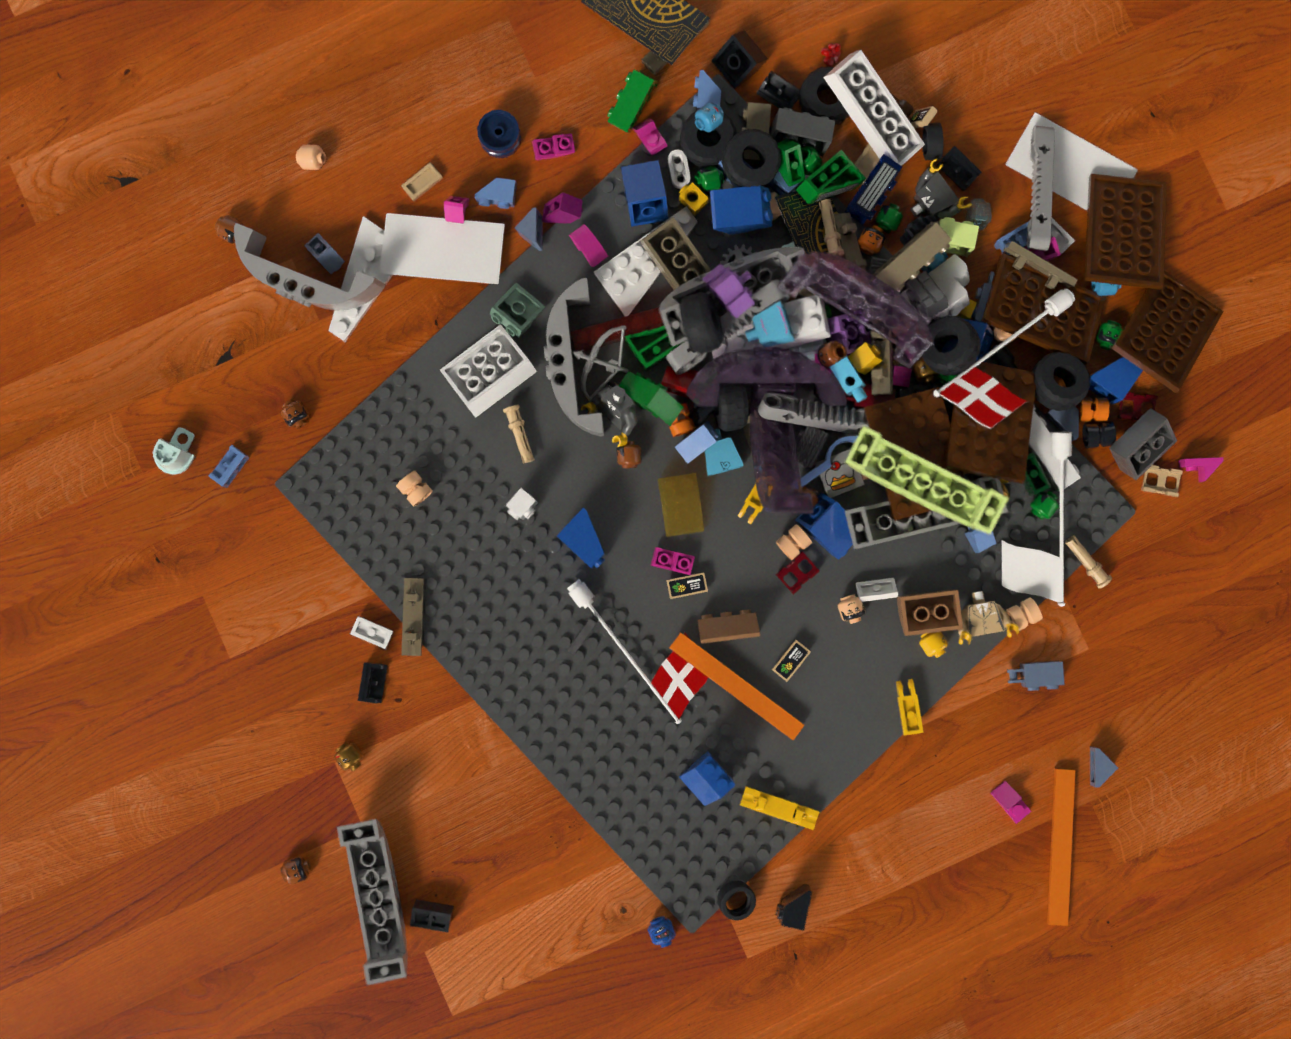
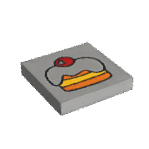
[815,449,865,498]

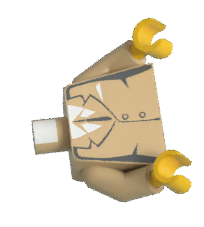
[958,591,1019,645]

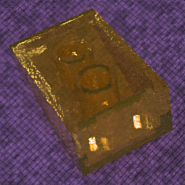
[657,473,704,537]

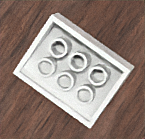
[440,324,537,418]

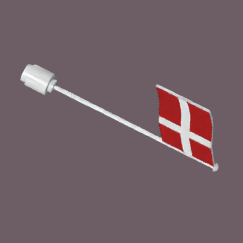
[933,289,1075,429]
[567,579,709,724]

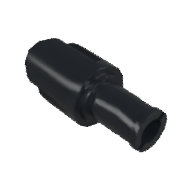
[990,344,1018,369]

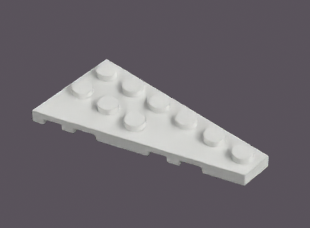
[593,206,698,319]
[328,216,393,342]

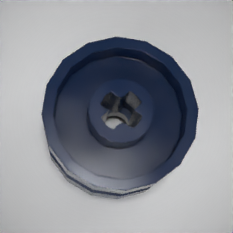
[477,110,521,158]

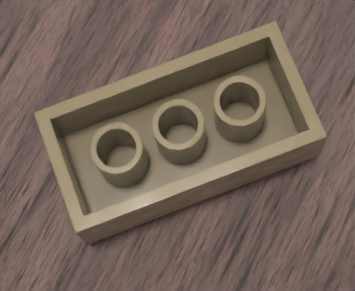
[639,217,711,290]
[873,222,952,294]

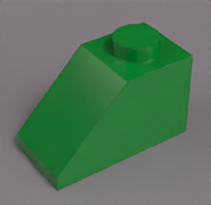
[777,139,805,187]

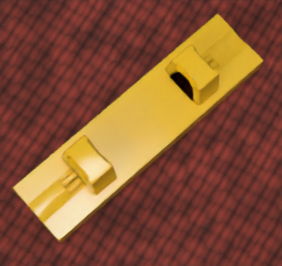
[740,786,820,830]

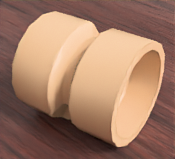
[396,470,433,507]
[776,524,812,560]
[1006,597,1043,631]

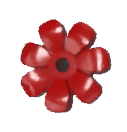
[821,43,841,67]

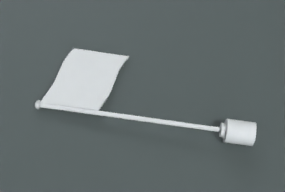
[1001,431,1072,607]

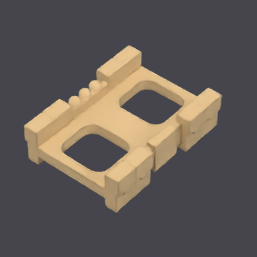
[1141,465,1183,497]

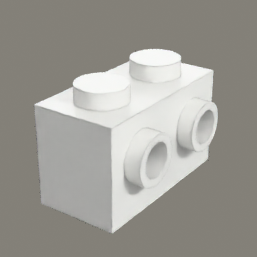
[506,488,538,520]

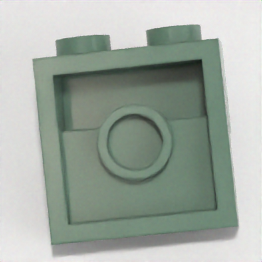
[490,283,545,338]

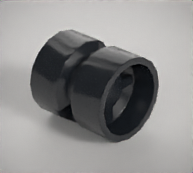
[1082,421,1116,449]

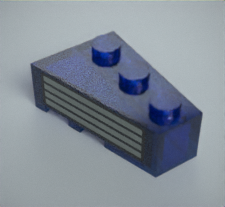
[845,154,902,225]

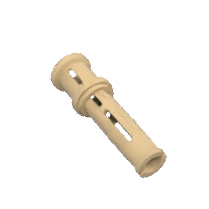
[819,199,845,258]
[503,405,535,464]
[1065,535,1112,588]

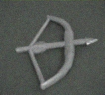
[572,325,629,402]

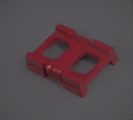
[1117,392,1158,420]
[775,551,820,595]

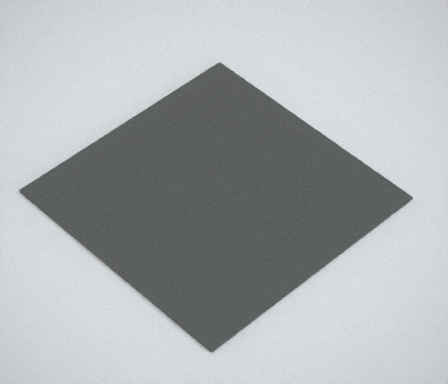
[275,74,1135,933]

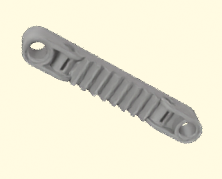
[1027,126,1055,251]
[666,280,789,375]
[758,392,869,435]

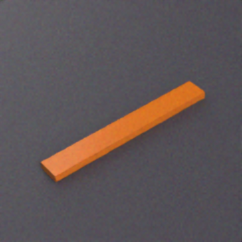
[669,632,805,740]
[1047,768,1075,926]

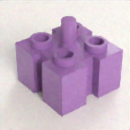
[702,264,754,318]
[826,309,871,354]

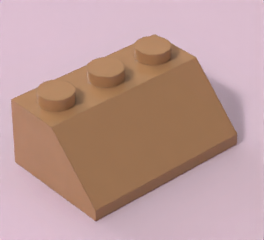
[897,589,963,636]
[697,609,760,643]

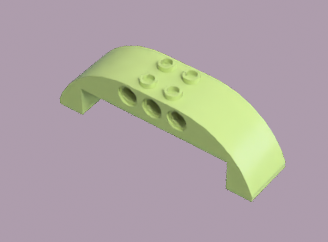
[845,426,1008,534]

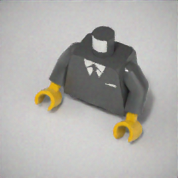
[910,158,972,219]
[581,385,637,447]

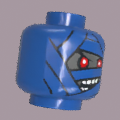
[648,916,676,948]

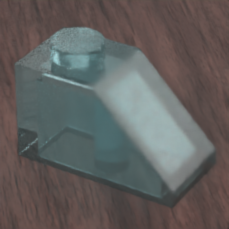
[965,199,992,230]

